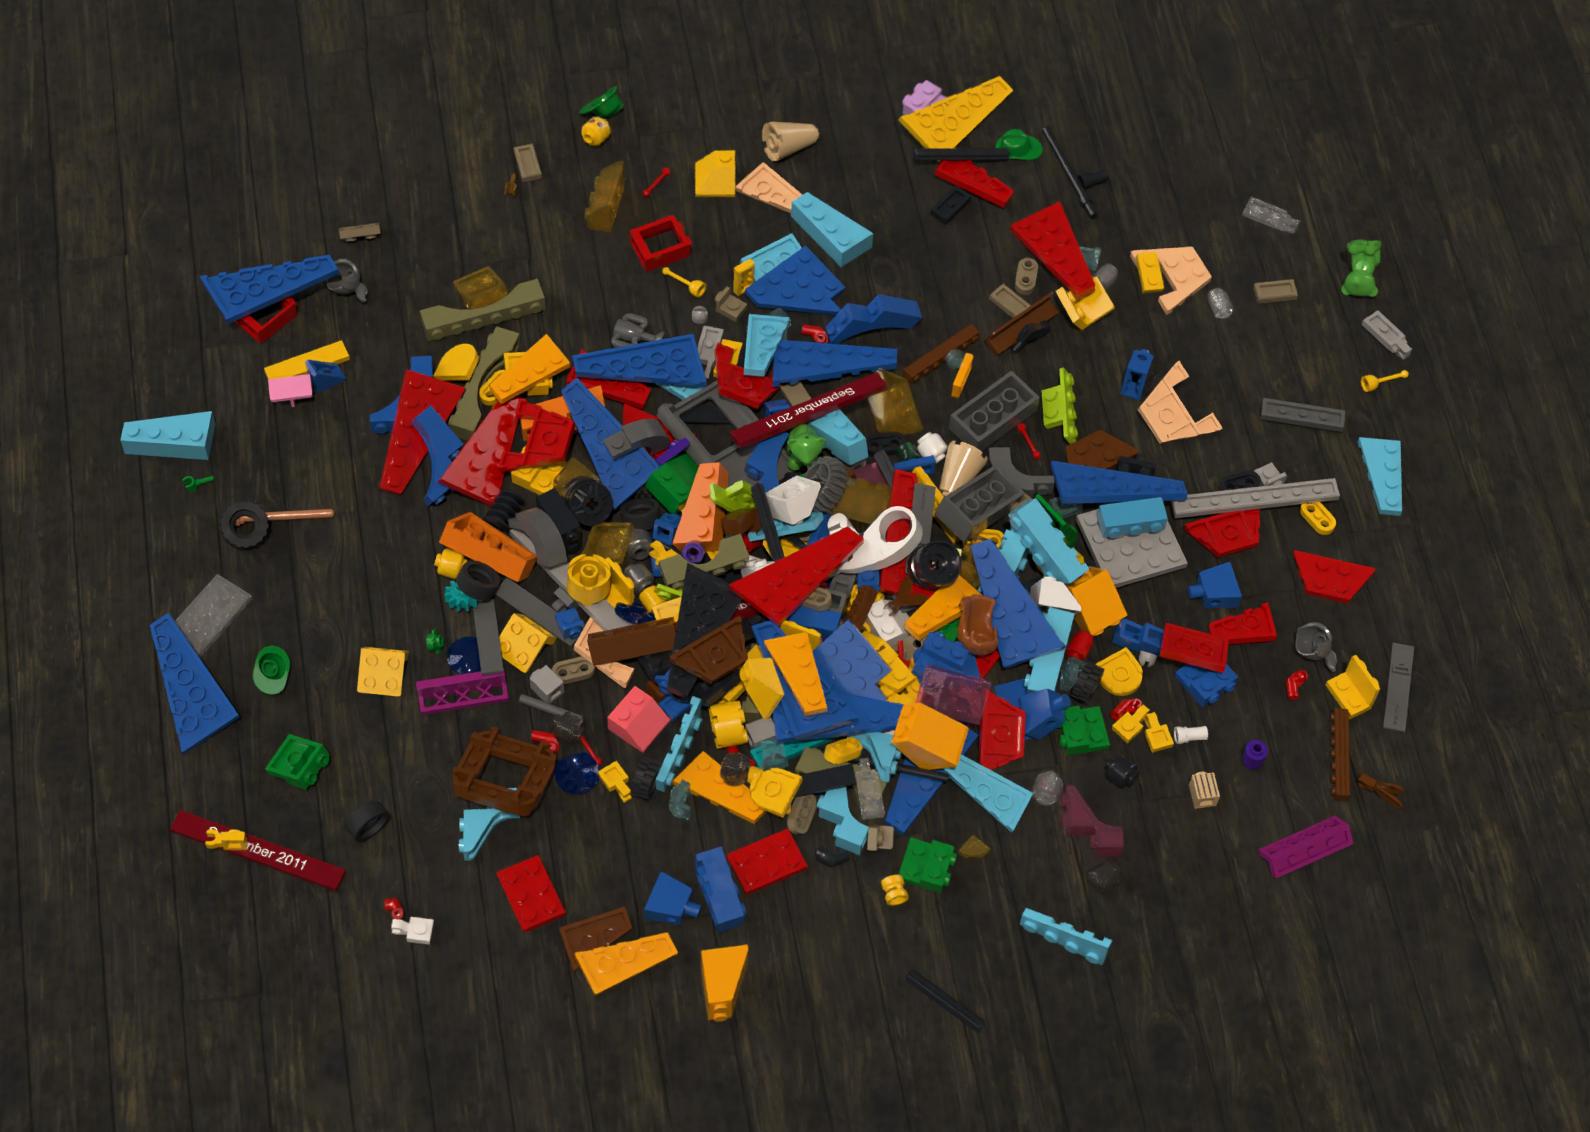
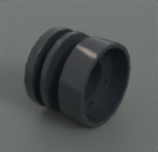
[561,476,613,526]
[907,540,962,590]

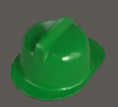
[579,85,623,118]
[996,129,1043,160]
[253,646,290,695]

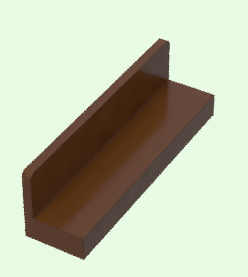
[984,292,1059,356]
[587,617,676,665]

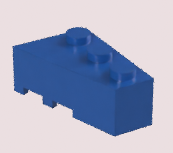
[695,846,747,933]

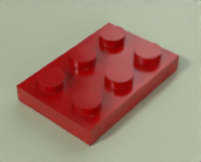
[1160,623,1229,673]
[727,829,807,896]
[496,855,566,934]

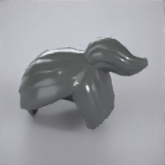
[327,259,368,303]
[1295,622,1338,672]

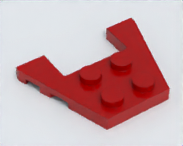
[714,343,786,409]
[498,398,576,472]

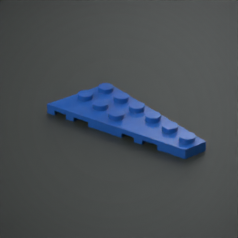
[200,255,339,324]
[572,334,707,387]
[772,340,897,387]
[561,378,660,511]
[971,539,1067,668]
[150,613,240,755]
[885,700,978,836]

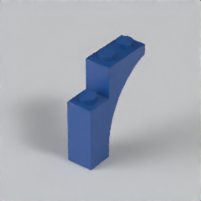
[825,294,922,344]
[370,356,434,434]
[411,405,463,506]
[744,431,789,493]

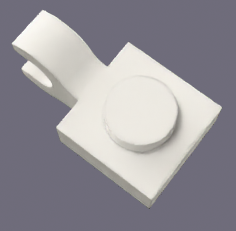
[391,917,434,945]

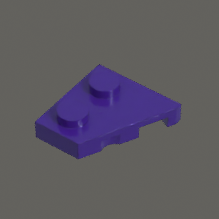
[655,437,691,466]

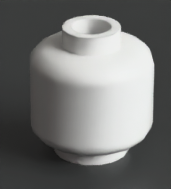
[917,432,948,464]

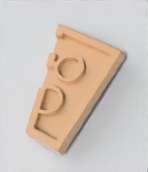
[735,162,802,213]

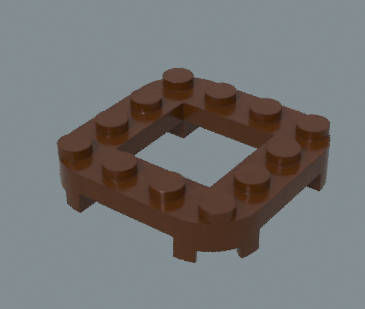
[452,727,556,816]

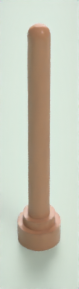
[233,509,335,527]

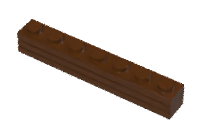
[903,324,980,384]
[842,585,878,631]
[1330,708,1350,802]

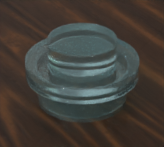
[946,349,965,369]

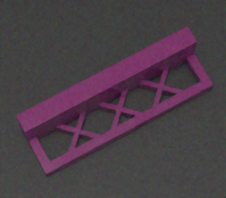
[416,668,509,715]
[1258,816,1353,878]

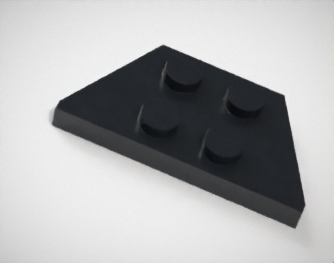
[669,666,742,707]

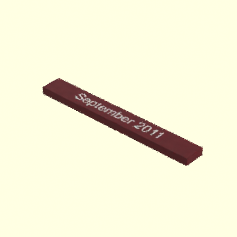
[730,373,888,449]
[170,810,346,892]

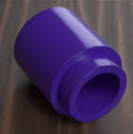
[682,540,705,564]
[1242,740,1268,770]

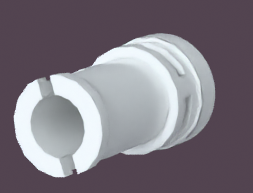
[1174,726,1208,744]

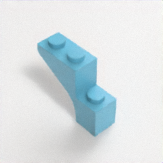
[847,732,902,783]
[817,787,868,855]
[459,788,520,861]

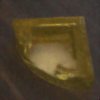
[958,835,990,858]

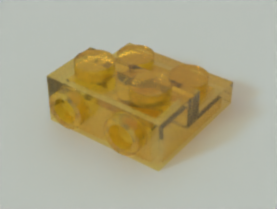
[453,266,508,309]
[582,522,634,563]

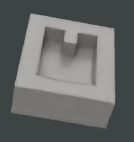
[1254,463,1287,486]

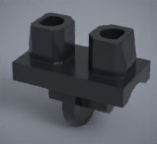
[1116,453,1156,476]

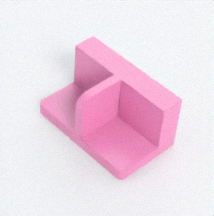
[268,374,313,407]

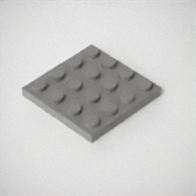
[1076,509,1188,588]

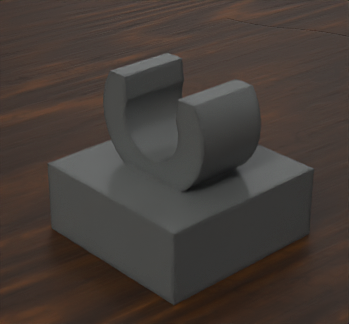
[552,587,580,612]

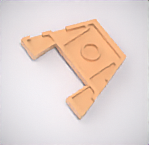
[1130,247,1212,315]
[1138,361,1223,444]
[574,617,654,688]

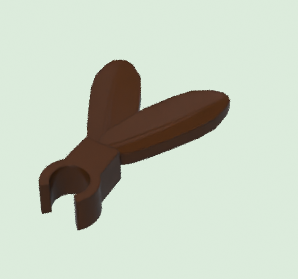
[883,576,929,616]
[1357,773,1404,809]

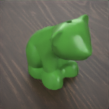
[1341,240,1381,297]
[787,424,826,471]

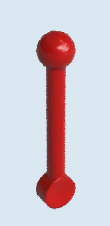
[642,168,670,197]
[1017,423,1041,459]
[574,729,602,766]

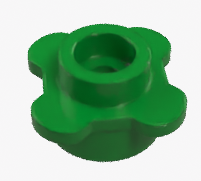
[426,629,444,654]

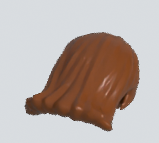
[957,594,999,656]

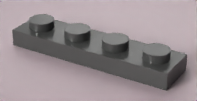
[1260,398,1345,432]

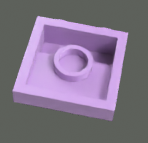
[902,80,946,115]

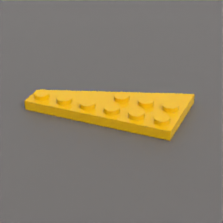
[898,76,1013,162]

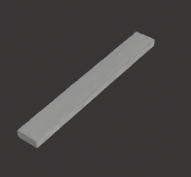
[1171,478,1340,518]
[510,528,630,631]

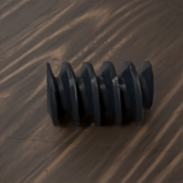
[482,488,525,532]

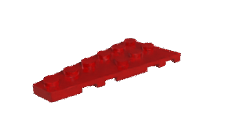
[1010,201,1095,299]
[379,370,466,495]
[437,396,520,506]
[879,469,938,598]
[729,526,864,626]

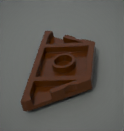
[1065,429,1139,470]
[669,616,748,684]

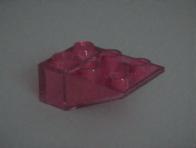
[916,664,992,725]

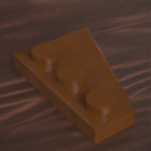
[559,907,632,973]

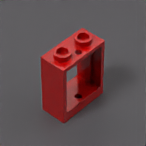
[630,215,692,272]
[234,296,297,344]

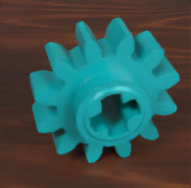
[444,581,483,612]

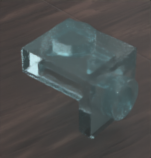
[669,780,691,820]

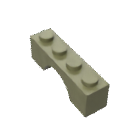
[658,534,750,590]
[795,747,888,811]

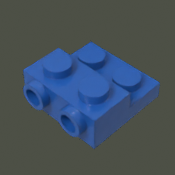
[911,632,969,692]
[1175,664,1238,708]

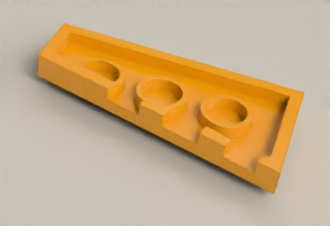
[489,334,570,404]
[904,575,982,641]
[764,632,827,716]
[673,751,767,824]
[574,932,678,996]

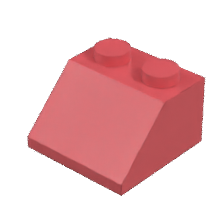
[608,686,670,753]

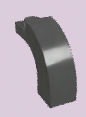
[603,419,671,460]
[987,447,1054,498]
[508,507,567,567]
[826,572,857,617]

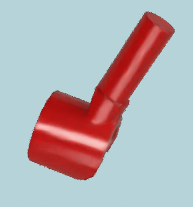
[898,640,910,669]

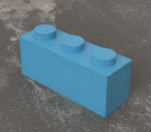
[1097,497,1168,538]

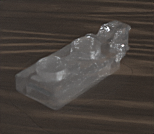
[1242,197,1299,233]
[855,758,885,820]

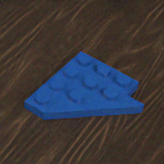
[744,245,845,315]
[812,620,892,701]

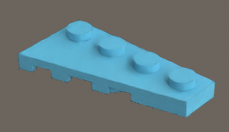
[744,314,790,376]
[1358,437,1402,516]
[656,696,703,792]
[943,755,1033,833]
[1020,908,1112,965]

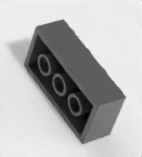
[949,371,1040,451]
[934,465,1025,542]

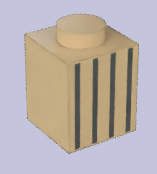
[1189,772,1220,809]

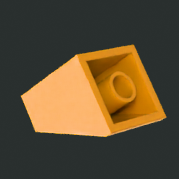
[1065,566,1127,636]
[891,703,969,770]
[701,945,748,1022]

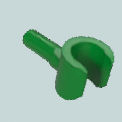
[183,475,214,492]

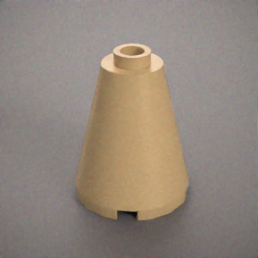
[762,121,819,161]
[939,441,988,497]

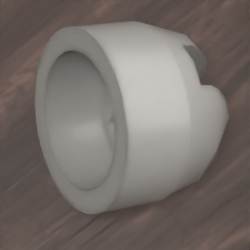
[692,306,708,324]
[1139,651,1157,668]

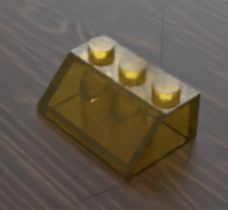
[584,161,625,232]
[868,368,923,435]
[826,476,891,524]

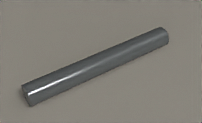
[519,694,583,724]

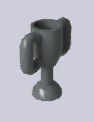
[611,313,666,348]

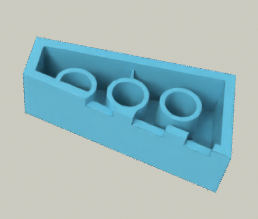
[791,192,873,267]
[792,409,868,465]
[120,411,216,460]
[1008,498,1089,584]
[978,525,1032,595]
[1024,607,1075,694]

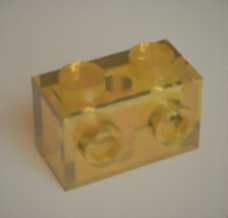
[959,534,995,588]

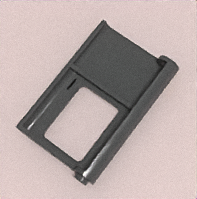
[656,381,795,487]

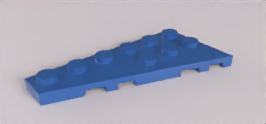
[1050,461,1188,504]
[752,620,858,740]
[772,693,905,743]

